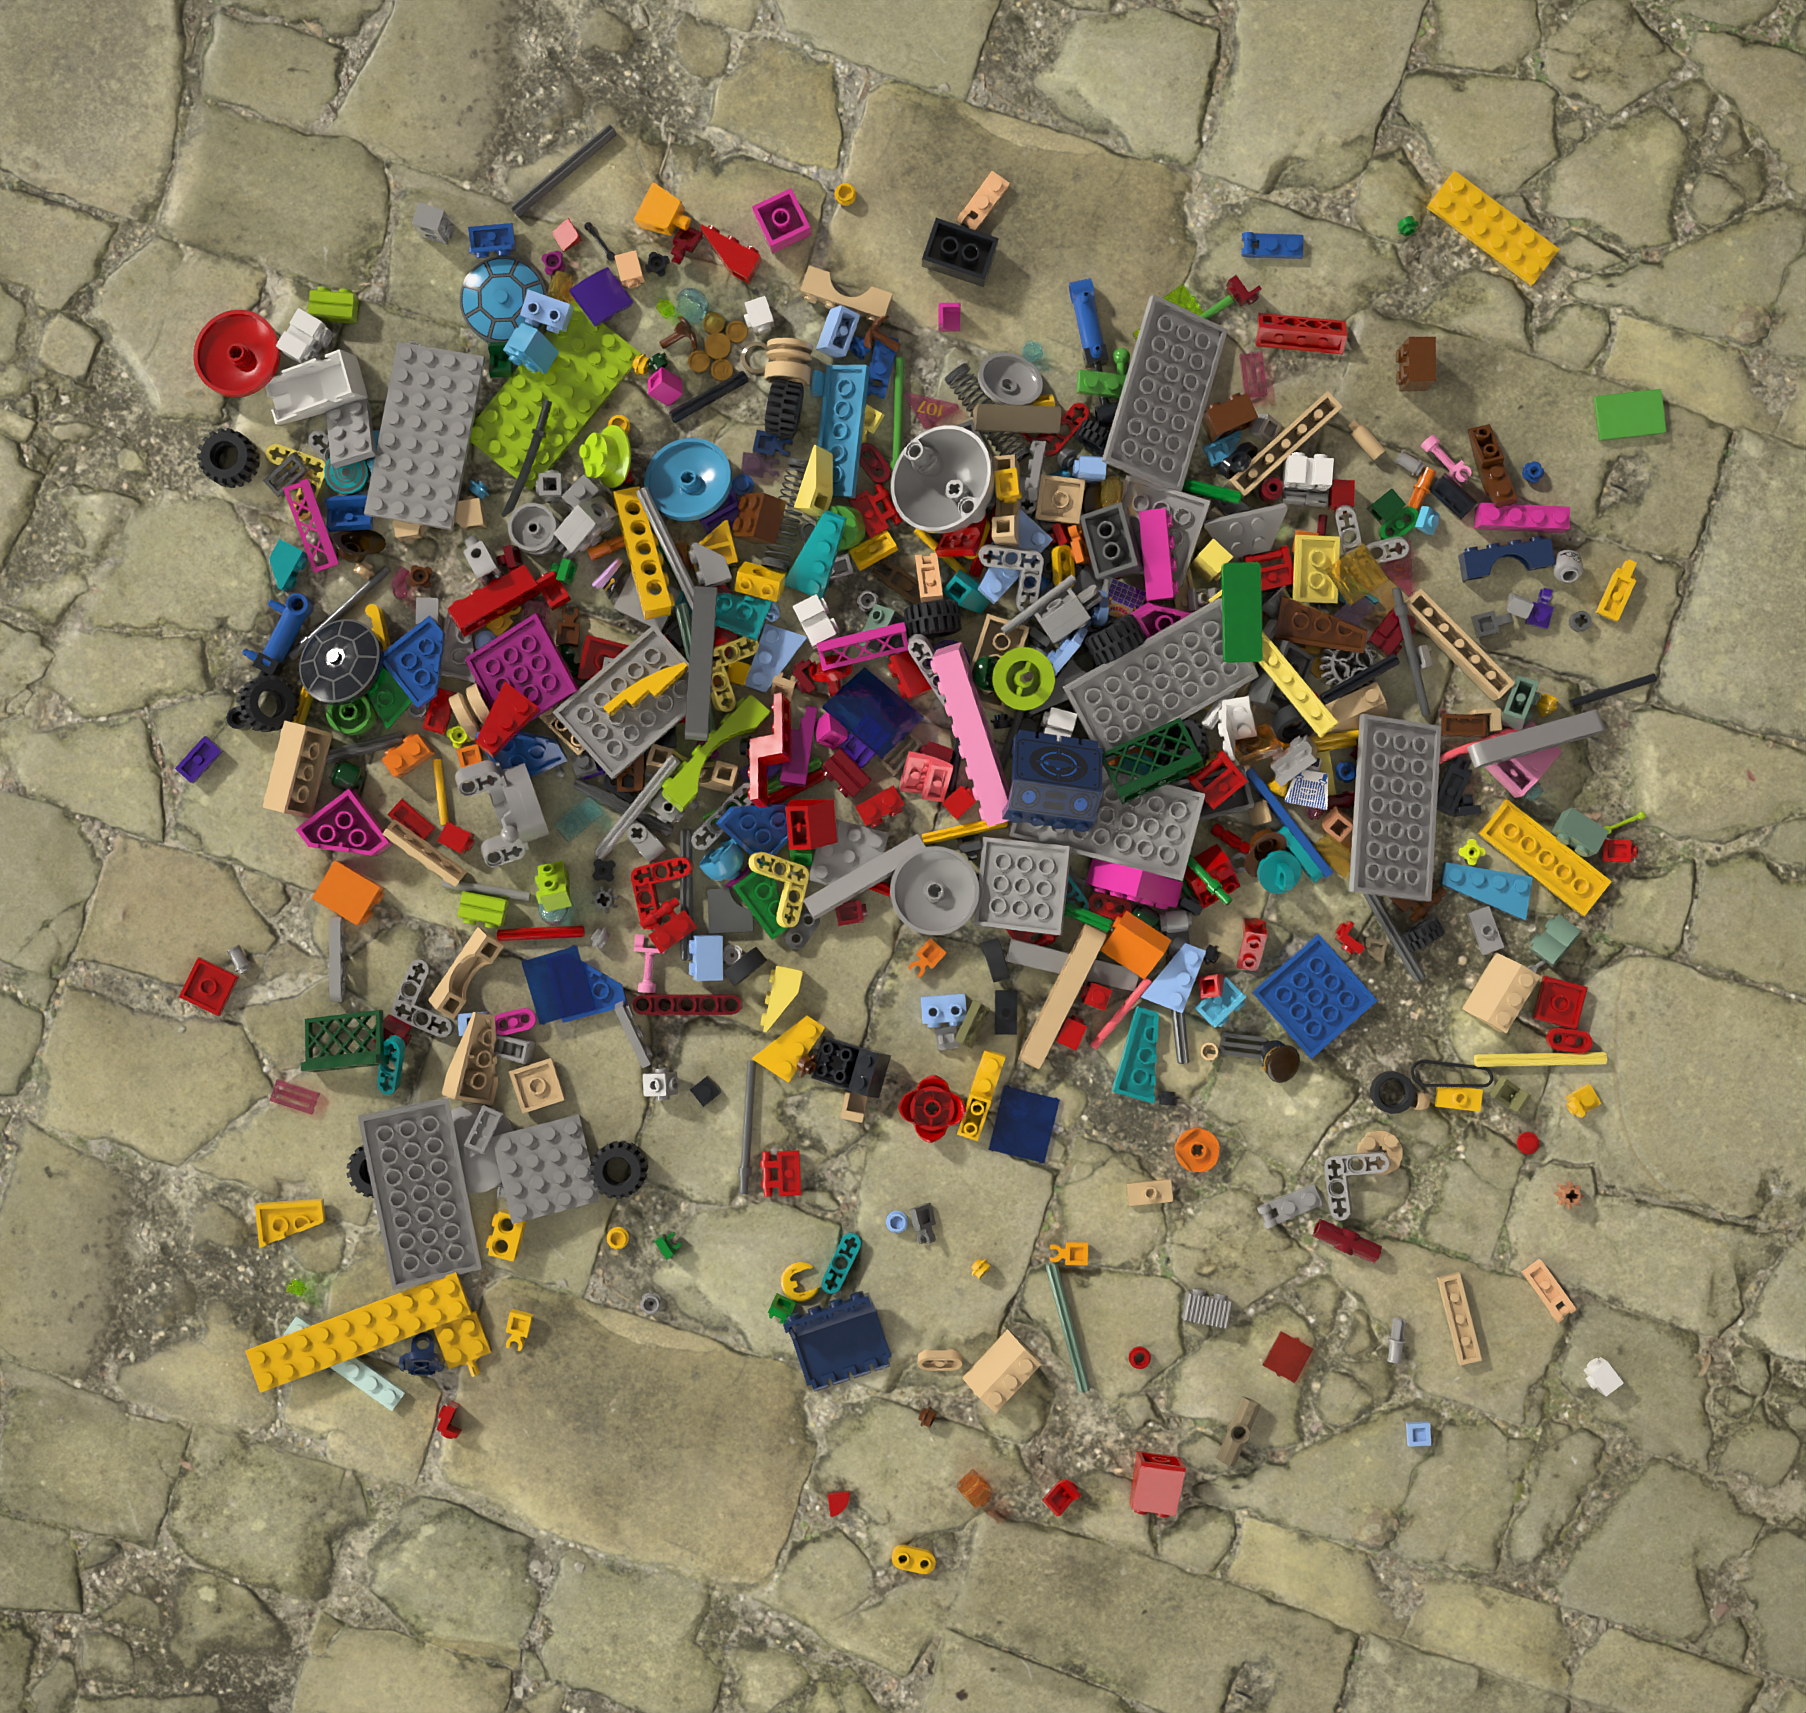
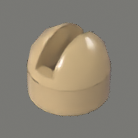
[1200,1043,1219,1061]
[1412,1092,1430,1110]

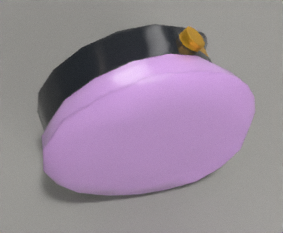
[592,558,628,599]

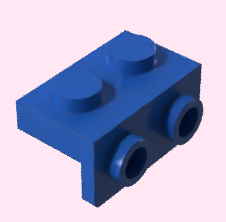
[468,223,516,258]
[325,494,373,532]

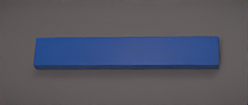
[1245,768,1333,878]

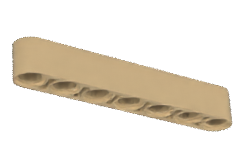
[1018,924,1106,1069]

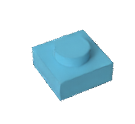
[1415,506,1440,535]

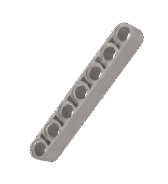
[1467,710,1605,769]

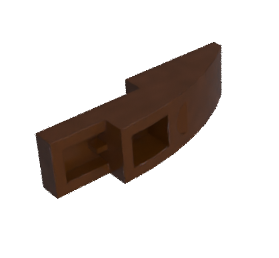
[1468,424,1518,508]

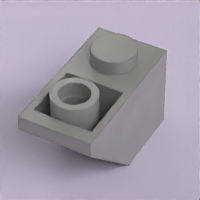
[688,543,732,587]

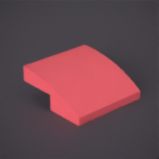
[899,752,953,802]

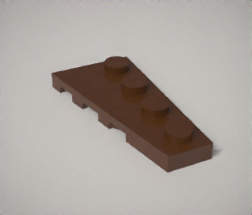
[1275,595,1368,653]

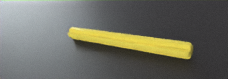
[1474,1052,1607,1067]

